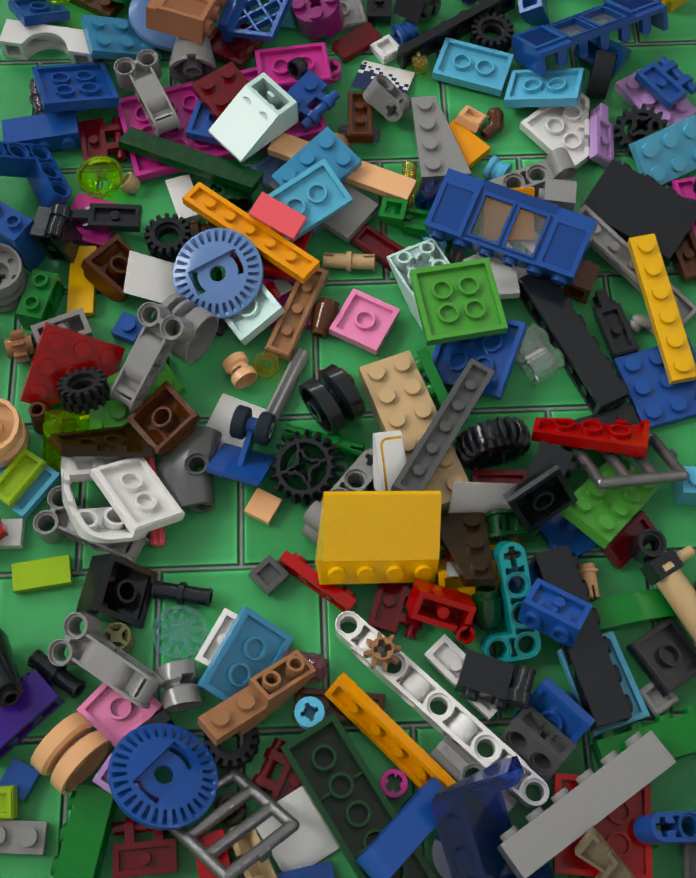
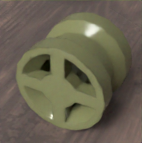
[102,622,135,653]

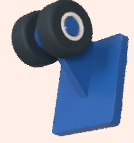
[206,405,276,486]

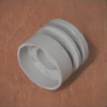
[0,243,28,313]
[152,293,219,364]

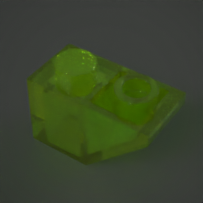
[42,408,89,472]

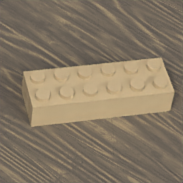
[359,350,469,513]

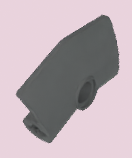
[157,425,222,513]

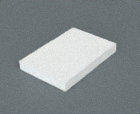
[90,457,185,537]

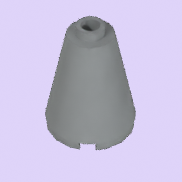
[168,35,217,84]

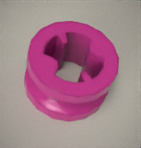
[329,58,341,83]
[380,769,408,799]

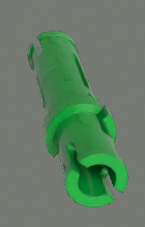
[281,423,365,458]

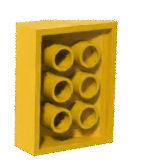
[315,491,442,585]

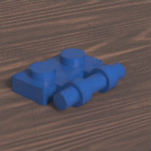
[634,56,696,110]
[287,69,340,131]

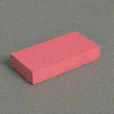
[248,192,307,241]

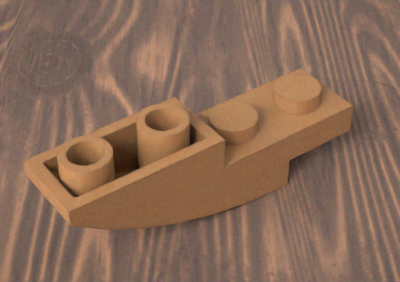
[197,649,316,746]

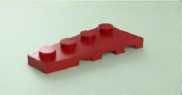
[531,418,650,457]

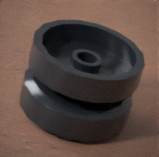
[299,364,366,436]

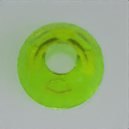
[76,155,123,198]

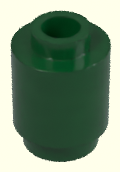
[472,586,503,631]

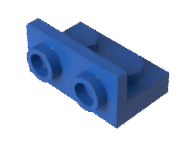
[517,578,593,647]

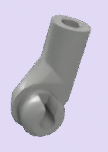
[628,314,655,337]

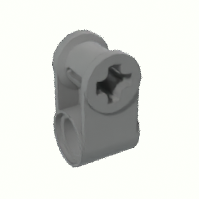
[362,74,411,122]

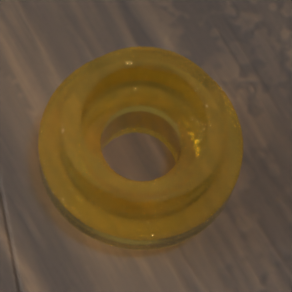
[411,51,429,76]
[253,351,280,378]

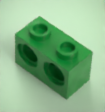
[15,269,65,330]

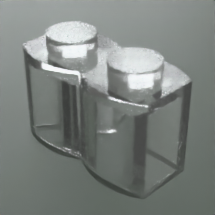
[516,323,565,387]

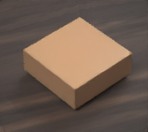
[455,105,487,133]
[244,487,283,526]

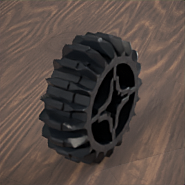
[455,416,531,470]
[269,430,345,506]

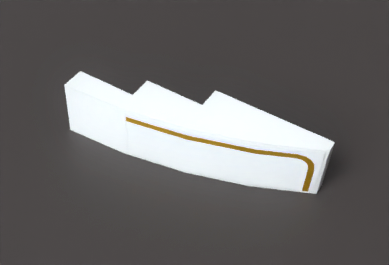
[373,430,406,491]

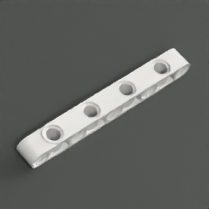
[335,611,549,809]

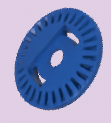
[108,723,218,830]

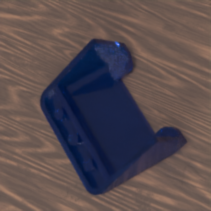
[431,756,555,878]

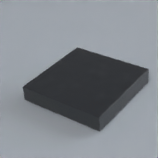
[626,617,696,698]

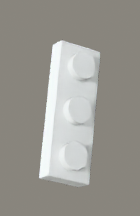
[423,634,499,721]

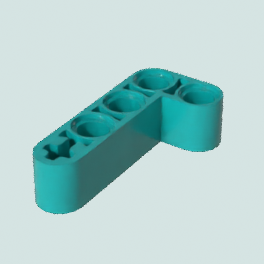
[480,541,541,663]

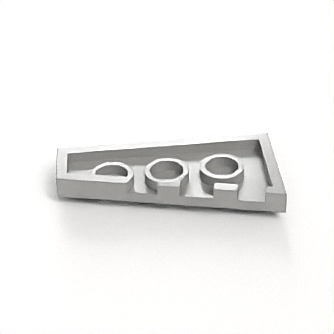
[411,96,472,183]

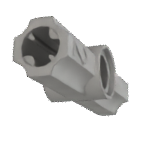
[429,735,517,822]

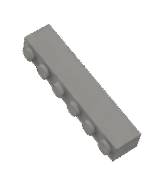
[497,730,676,878]

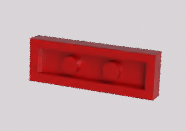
[279,550,357,612]

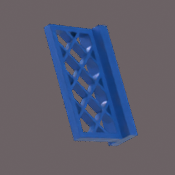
[217,0,292,43]

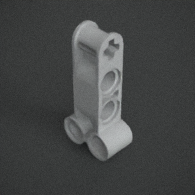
[114,49,181,137]
[481,147,577,211]
[109,302,194,412]
[302,448,373,545]
[33,485,150,564]
[47,612,165,709]

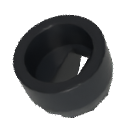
[287,57,308,80]

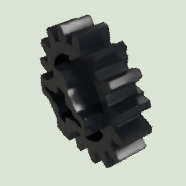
[613,104,668,156]

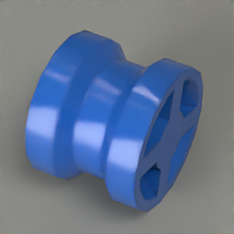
[391,19,419,46]

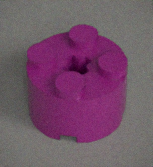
[291,0,344,41]

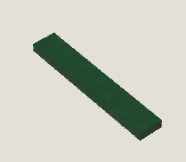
[118,127,264,194]

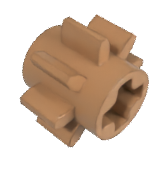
[4,329,36,364]
[363,631,401,672]

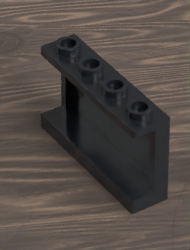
[580,159,696,267]

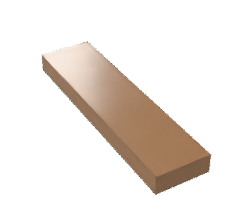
[264,268,329,361]

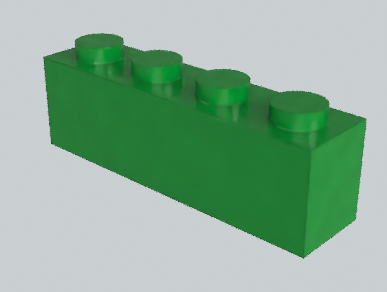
[590,705,696,769]
[50,783,118,878]

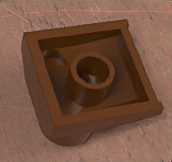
[81,234,135,302]
[126,380,200,455]

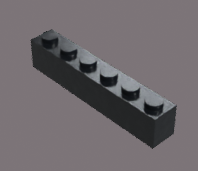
[518,274,629,415]
[530,545,633,732]

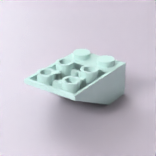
[208,72,298,163]
[386,238,450,330]

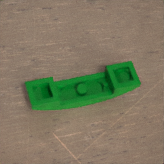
[378,196,484,238]
[590,589,677,631]

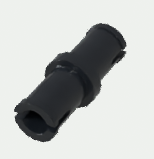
[151,580,213,607]
[27,649,86,699]

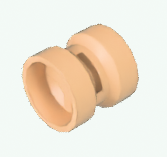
[222,351,258,389]

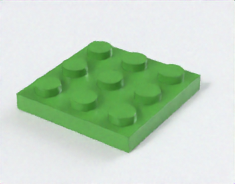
[409,257,508,346]

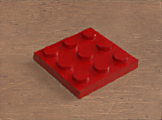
[553,773,653,878]

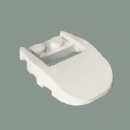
[60,456,149,543]

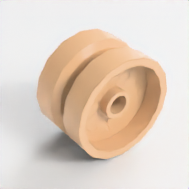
[0,398,29,468]
[30,712,112,795]

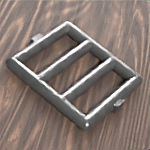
[569,432,689,489]
[169,768,300,878]

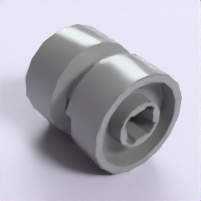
[157,660,203,713]

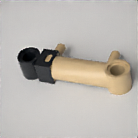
[629,528,696,648]

